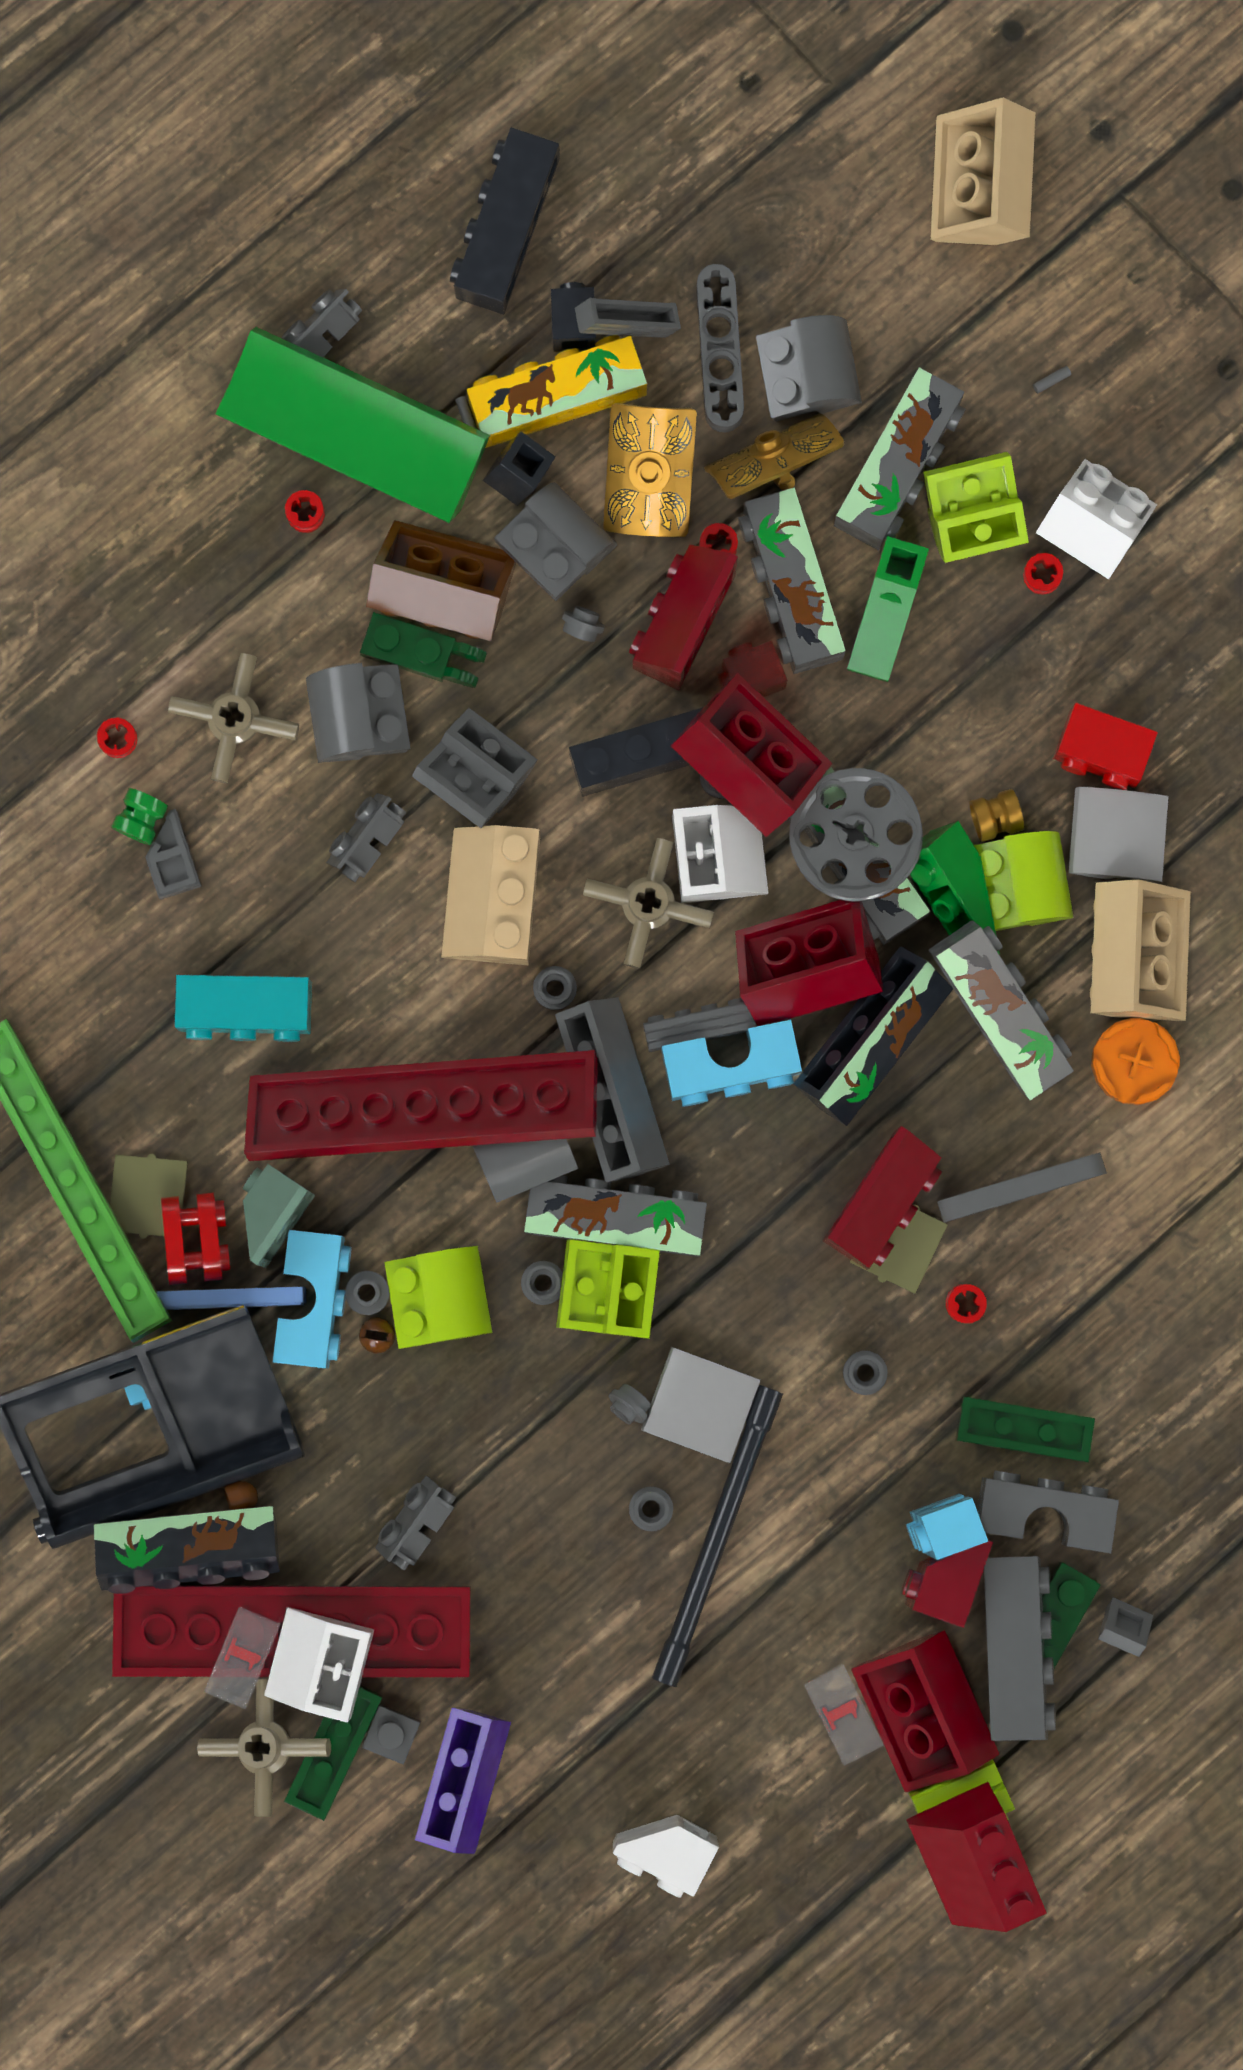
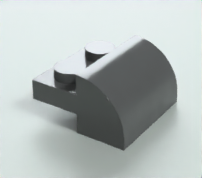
[756,315,862,422]
[494,482,617,601]
[306,663,411,763]
[412,708,538,828]
[472,1139,578,1203]

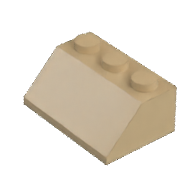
[931,97,1036,245]
[442,825,540,966]
[1090,879,1191,1021]

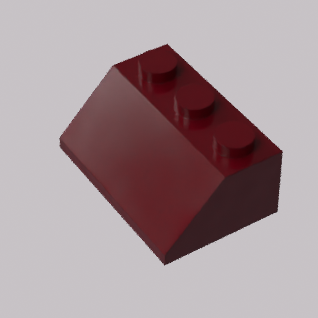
[629,545,738,691]
[671,672,832,837]
[735,900,883,1026]
[823,1126,943,1270]
[851,1630,999,1793]
[906,1782,1047,1932]

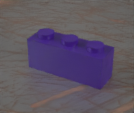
[415,1707,511,1854]

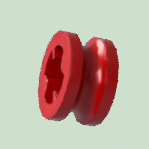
[285,490,325,533]
[699,523,738,555]
[1023,553,1064,595]
[97,717,138,758]
[946,1284,987,1323]

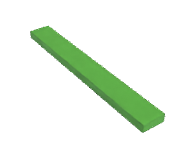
[0,1019,172,1343]

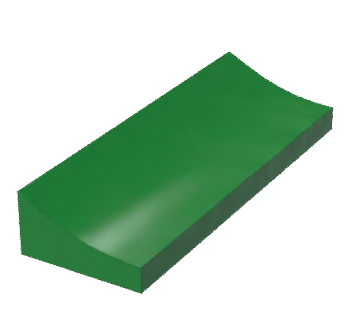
[215,327,490,523]

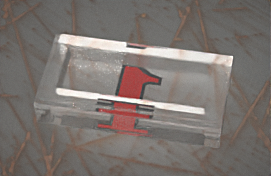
[204,1607,281,1709]
[803,1664,884,1766]

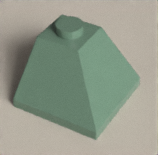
[243,1164,315,1268]

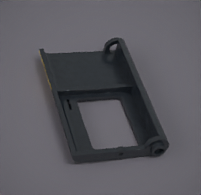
[0,1305,305,1549]

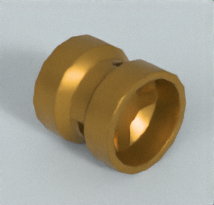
[969,789,1024,842]

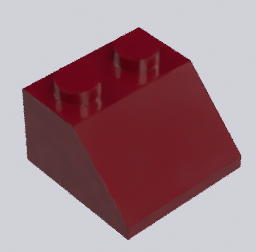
[901,1540,993,1628]

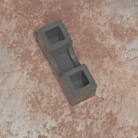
[977,1470,1119,1554]

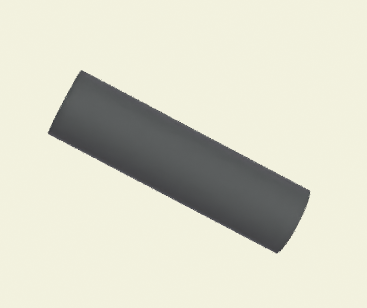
[1033,366,1071,394]
[455,396,477,429]

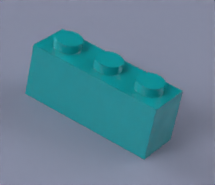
[175,975,312,1042]

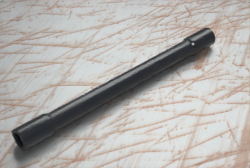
[652,1385,783,1687]

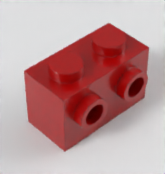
[1053,703,1158,790]

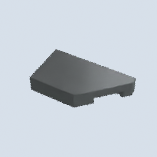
[146,809,202,900]

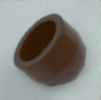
[359,1318,395,1353]
[223,1481,258,1510]

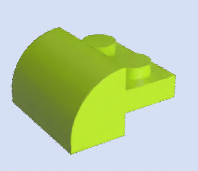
[923,452,1029,563]
[974,831,1074,931]
[556,1239,660,1338]
[384,1246,492,1349]

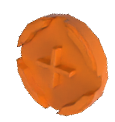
[1091,1017,1180,1105]

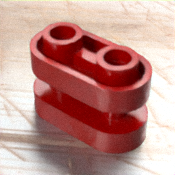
[161,1192,230,1285]

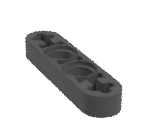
[696,264,744,433]
[937,1152,1107,1223]

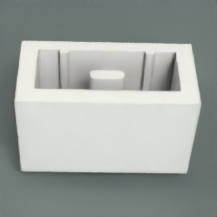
[1036,459,1157,579]
[672,805,768,903]
[264,1607,374,1723]
[613,1815,719,1898]

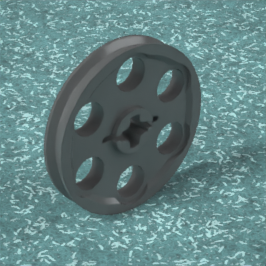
[789,768,923,902]

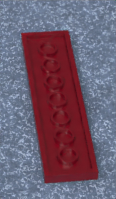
[244,1050,598,1161]
[112,1585,471,1677]

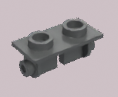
[282,289,362,357]
[326,793,406,882]
[375,1475,456,1570]

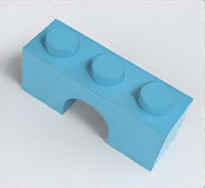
[661,1020,802,1106]
[273,1230,351,1369]
[906,1494,988,1560]

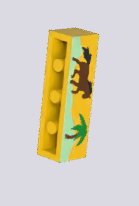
[467,335,647,448]

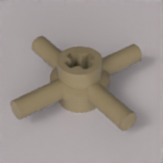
[168,653,300,783]
[583,838,714,969]
[197,1679,331,1816]

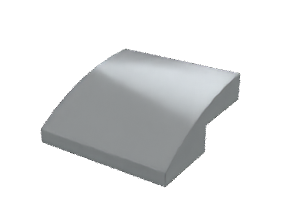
[1069,787,1169,883]
[641,1347,760,1463]

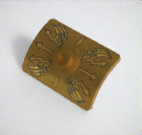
[603,403,697,537]
[704,413,844,499]

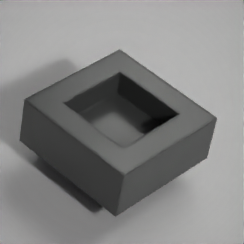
[1098,1597,1153,1657]
[362,1704,421,1765]

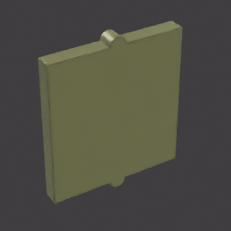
[110,1154,188,1239]
[850,1205,948,1294]

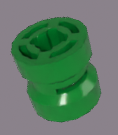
[111,788,169,846]

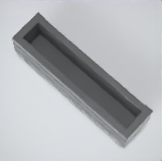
[575,298,681,338]
[643,998,756,1052]

